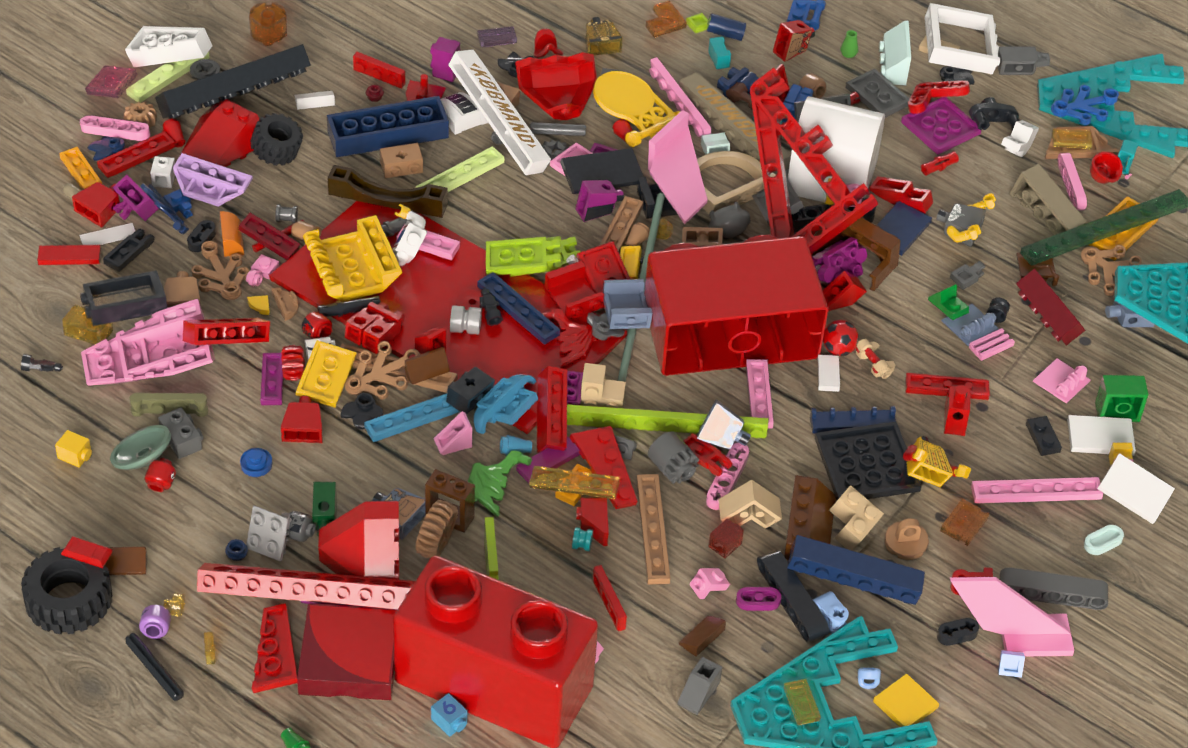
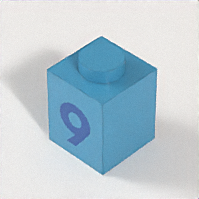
[431,693,467,737]

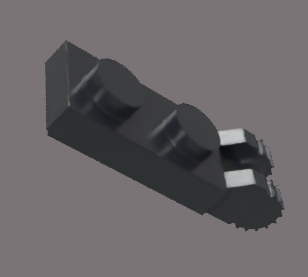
[103,229,155,272]

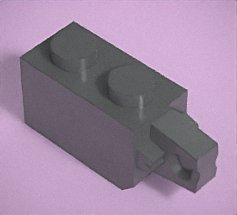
[997,47,1050,75]

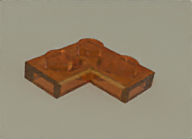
[646,1,687,38]

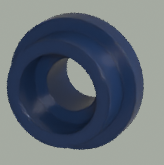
[225,539,248,561]

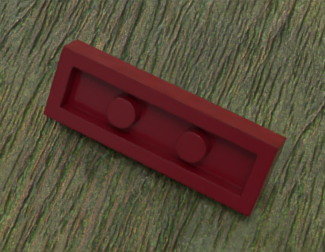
[238,212,300,260]

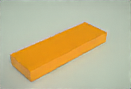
[59,147,102,190]

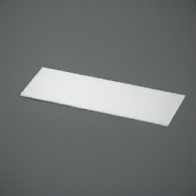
[79,223,135,245]

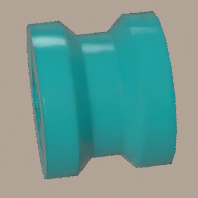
[572,527,593,552]

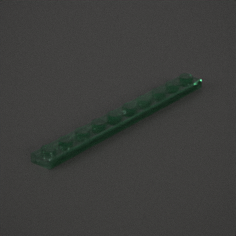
[1020,189,1188,266]

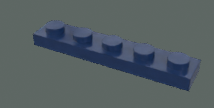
[477,272,560,345]

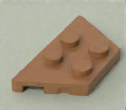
[1045,126,1118,159]

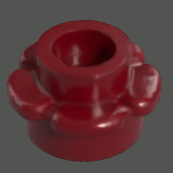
[365,84,384,102]

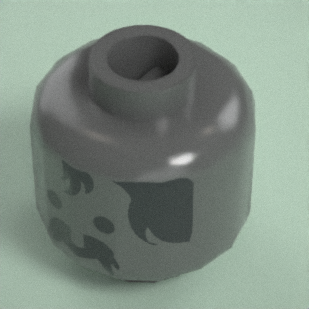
[286,511,316,542]

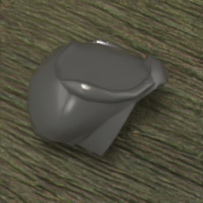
[709,201,751,239]

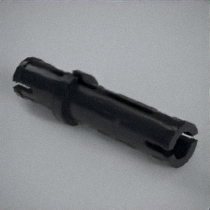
[318,296,381,317]

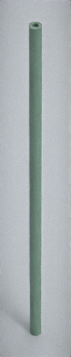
[617,193,665,382]

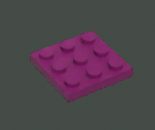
[901,97,981,155]

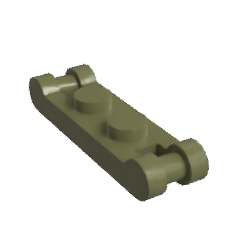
[129,393,208,417]

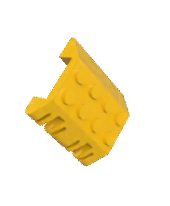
[303,215,402,302]

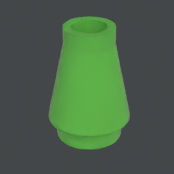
[840,30,858,58]

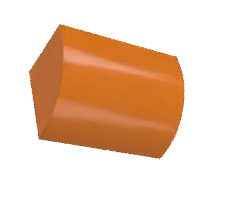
[220,211,244,257]

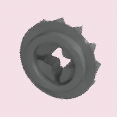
[190,59,220,80]
[541,139,569,163]

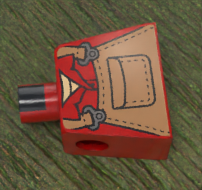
[773,20,815,62]

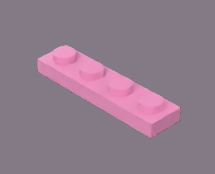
[746,360,773,428]

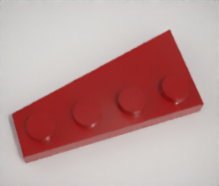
[569,426,638,509]
[252,603,298,693]

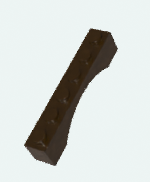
[327,165,448,218]

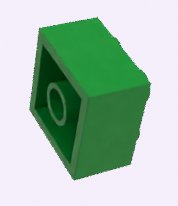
[1095,375,1149,422]

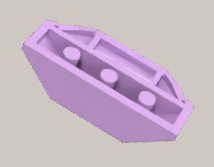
[173,153,253,207]

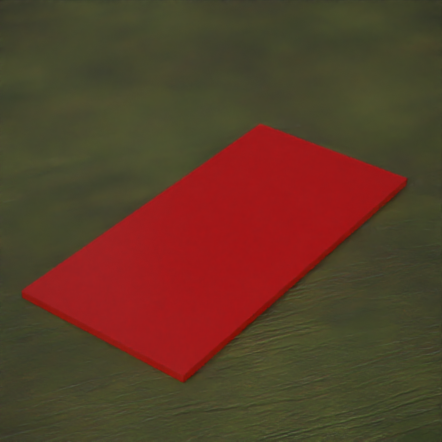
[270,201,627,434]

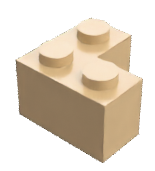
[581,363,626,408]
[718,480,782,529]
[829,485,884,551]

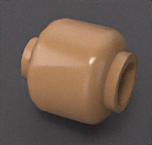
[799,73,826,98]

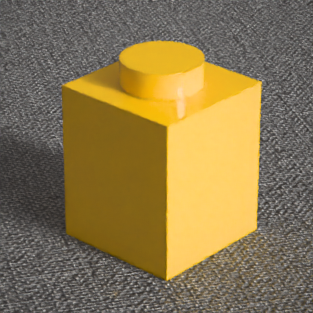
[55,430,92,468]

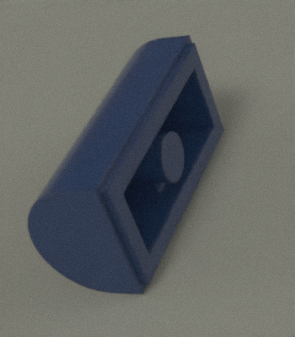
[707,13,746,41]

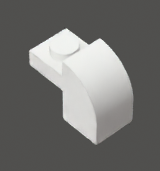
[1002,120,1039,157]

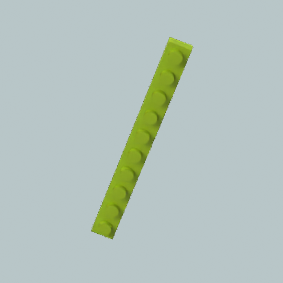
[567,405,768,438]

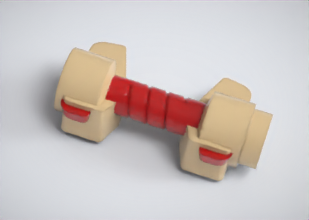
[856,339,895,379]

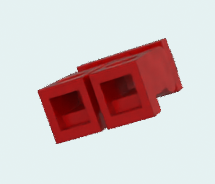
[344,302,405,354]

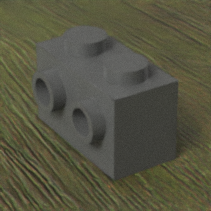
[158,407,203,459]

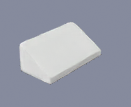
[294,91,335,110]

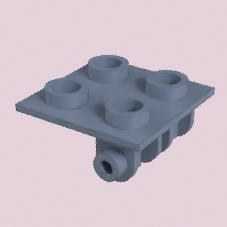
[941,304,999,346]

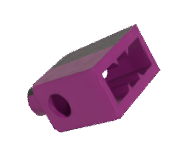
[575,180,624,222]

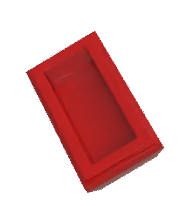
[61,536,113,568]

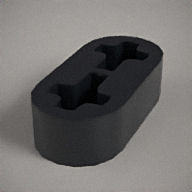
[187,220,216,253]
[937,618,979,646]

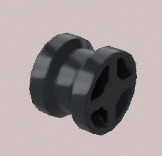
[987,297,1010,323]

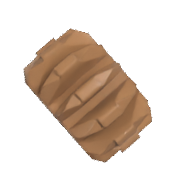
[124,101,157,130]

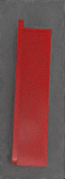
[537,366,567,453]

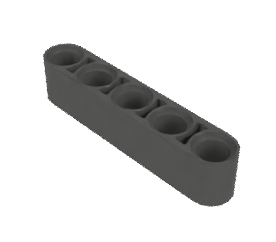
[999,568,1108,610]

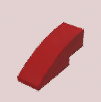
[869,176,933,214]

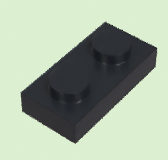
[1026,416,1062,456]

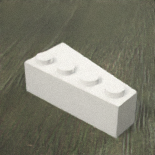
[125,26,212,67]

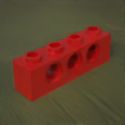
[182,318,270,345]

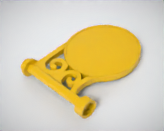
[593,71,680,147]

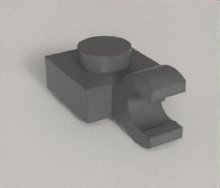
[950,261,985,290]

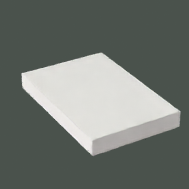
[1067,415,1136,456]
[1097,453,1175,524]

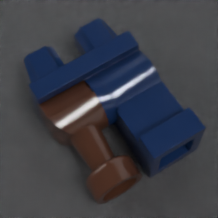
[717,67,759,110]

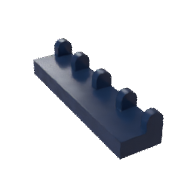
[810,406,896,433]

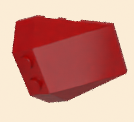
[179,99,260,167]

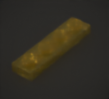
[529,466,620,499]

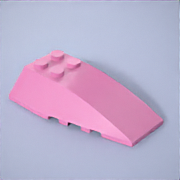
[81,299,215,386]

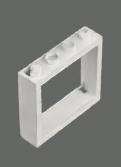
[925,3,1000,74]

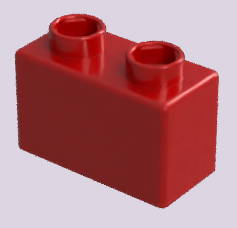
[644,235,828,376]
[393,555,598,748]

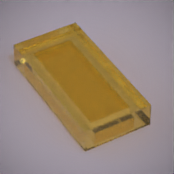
[1052,129,1092,149]
[783,679,821,725]

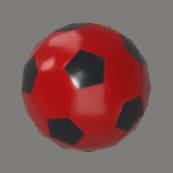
[823,320,859,356]

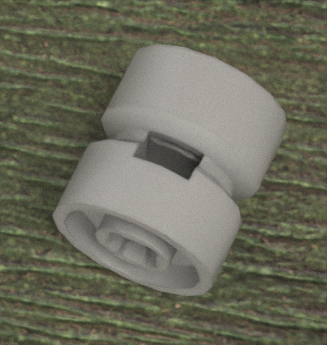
[450,306,482,334]

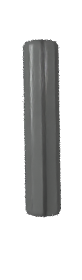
[530,122,586,136]

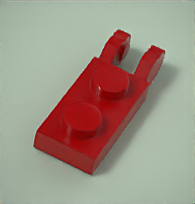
[683,433,732,477]

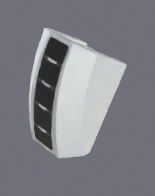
[440,92,488,134]

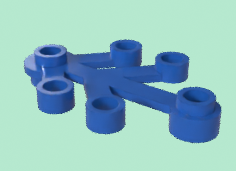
[1051,85,1119,125]

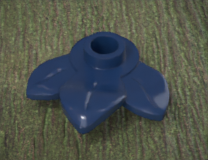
[87,136,125,161]

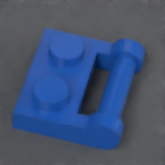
[787,0,826,30]

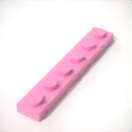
[649,57,711,137]
[971,477,1103,503]

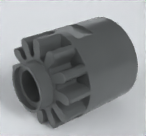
[648,432,699,484]

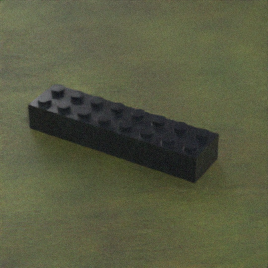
[155,44,311,119]

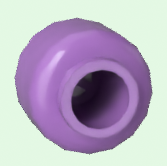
[139,605,171,639]

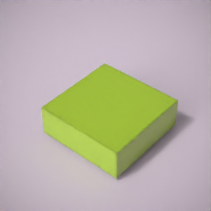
[686,13,708,34]

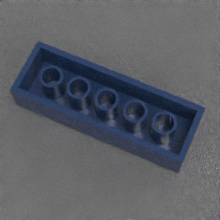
[327,96,449,158]

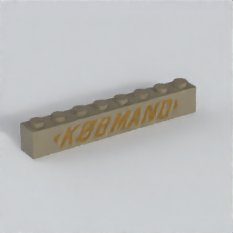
[679,72,791,175]

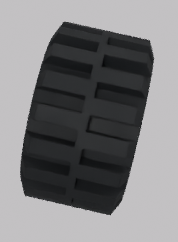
[250,113,303,166]

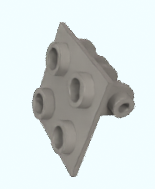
[246,506,292,561]

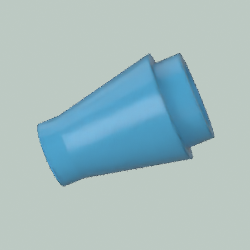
[500,435,532,456]

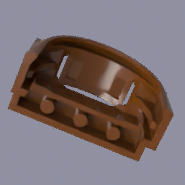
[812,204,901,291]

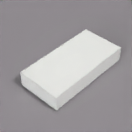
[817,355,840,392]

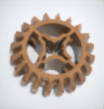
[415,500,458,559]

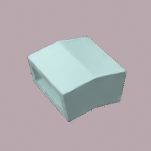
[701,132,730,155]

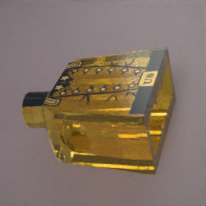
[585,17,623,56]

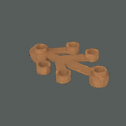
[191,241,249,300]
[1081,245,1142,296]
[345,341,420,400]

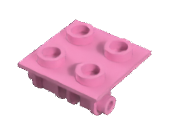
[1033,358,1091,404]

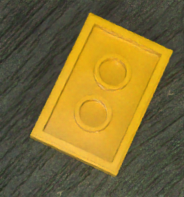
[296,340,357,408]

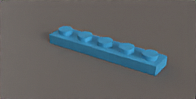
[364,393,460,442]

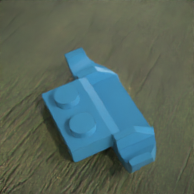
[474,374,539,434]

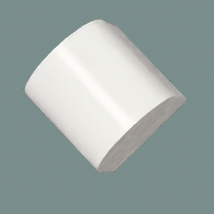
[788,96,885,203]

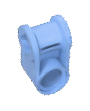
[812,591,849,634]

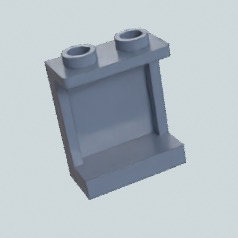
[603,279,653,329]

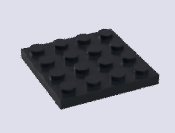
[814,421,922,500]

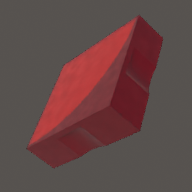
[297,603,397,700]

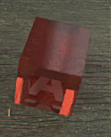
[708,519,744,559]

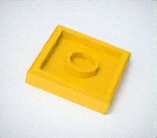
[873,674,939,727]

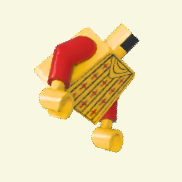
[903,436,971,487]

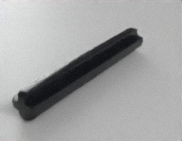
[125,633,184,701]

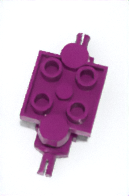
[812,237,867,285]

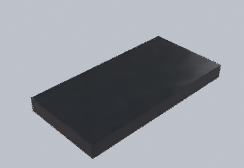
[560,148,644,194]

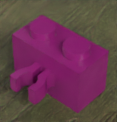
[430,37,460,82]
[113,175,159,221]

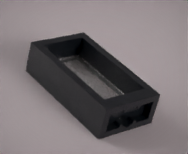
[80,270,167,326]

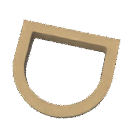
[697,151,776,214]

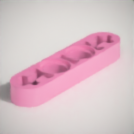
[80,116,150,141]
[1058,153,1087,211]
[706,443,749,510]

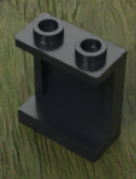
[637,177,678,219]

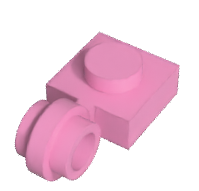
[246,254,279,287]

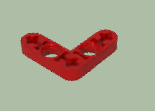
[908,80,970,114]

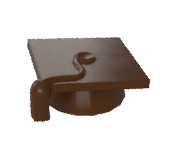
[1016,252,1059,286]

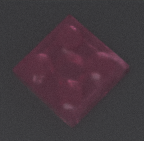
[85,66,138,98]

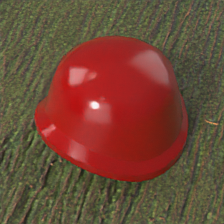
[1090,151,1123,184]

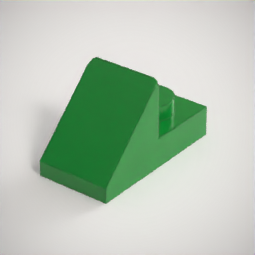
[928,284,969,320]

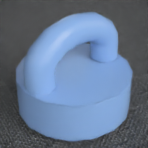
[858,667,881,689]

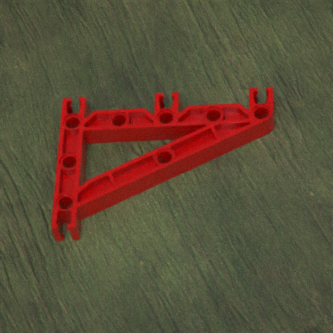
[750,68,878,254]

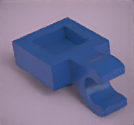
[163,189,193,219]

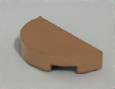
[271,287,299,321]

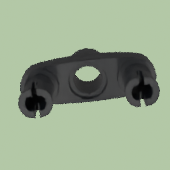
[969,97,1020,131]

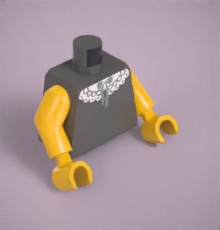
[936,193,996,247]

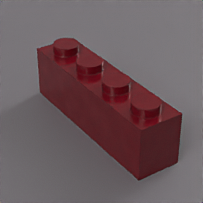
[1015,268,1086,346]

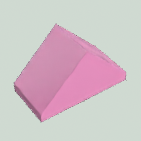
[433,411,472,455]

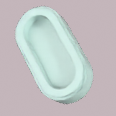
[1084,525,1124,555]

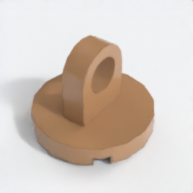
[884,518,929,560]

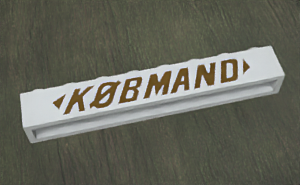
[449,50,551,175]

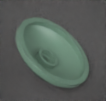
[110,425,171,470]

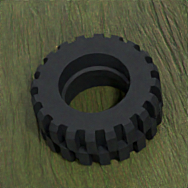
[21,547,113,634]

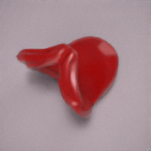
[534,28,563,58]

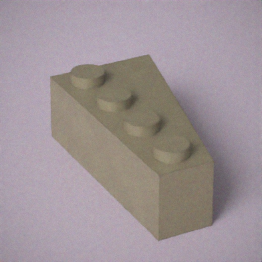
[1009,164,1087,241]

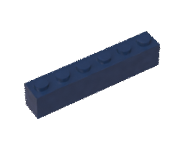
[787,535,925,605]

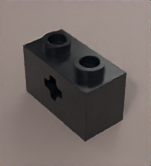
[446,367,495,415]

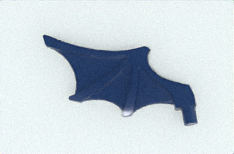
[140,183,189,235]

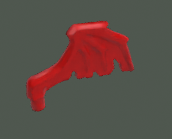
[542,309,597,368]

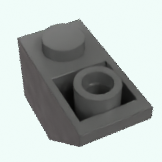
[677,657,722,715]

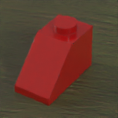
[823,271,867,312]
[415,327,446,355]
[576,498,609,546]

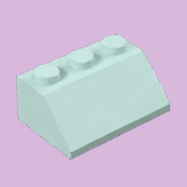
[879,21,911,85]

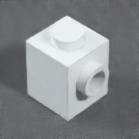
[150,156,175,188]

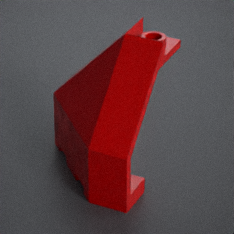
[515,52,597,121]
[318,501,399,580]

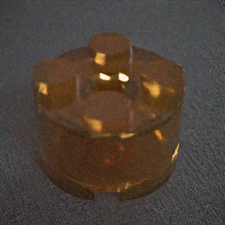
[249,2,287,46]

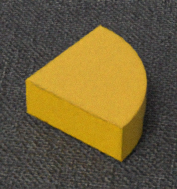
[247,295,270,315]

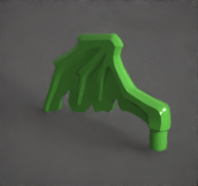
[468,451,532,517]

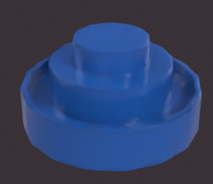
[240,448,273,477]

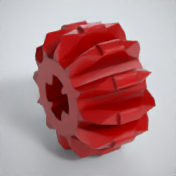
[281,345,305,381]

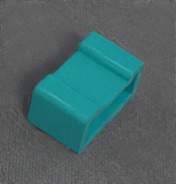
[708,36,731,69]
[1118,140,1138,175]

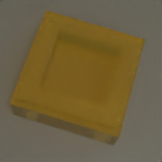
[204,632,216,665]

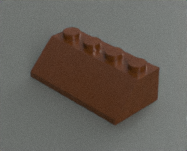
[784,475,836,560]

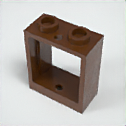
[425,469,475,533]

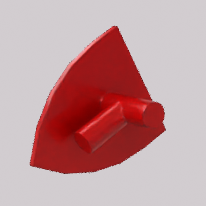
[406,74,446,101]

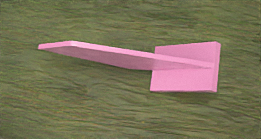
[648,110,708,224]
[950,577,1074,656]

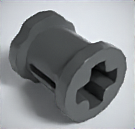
[275,204,298,223]

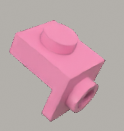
[690,568,730,599]

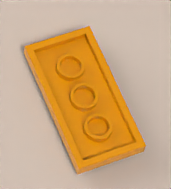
[1083,196,1160,261]

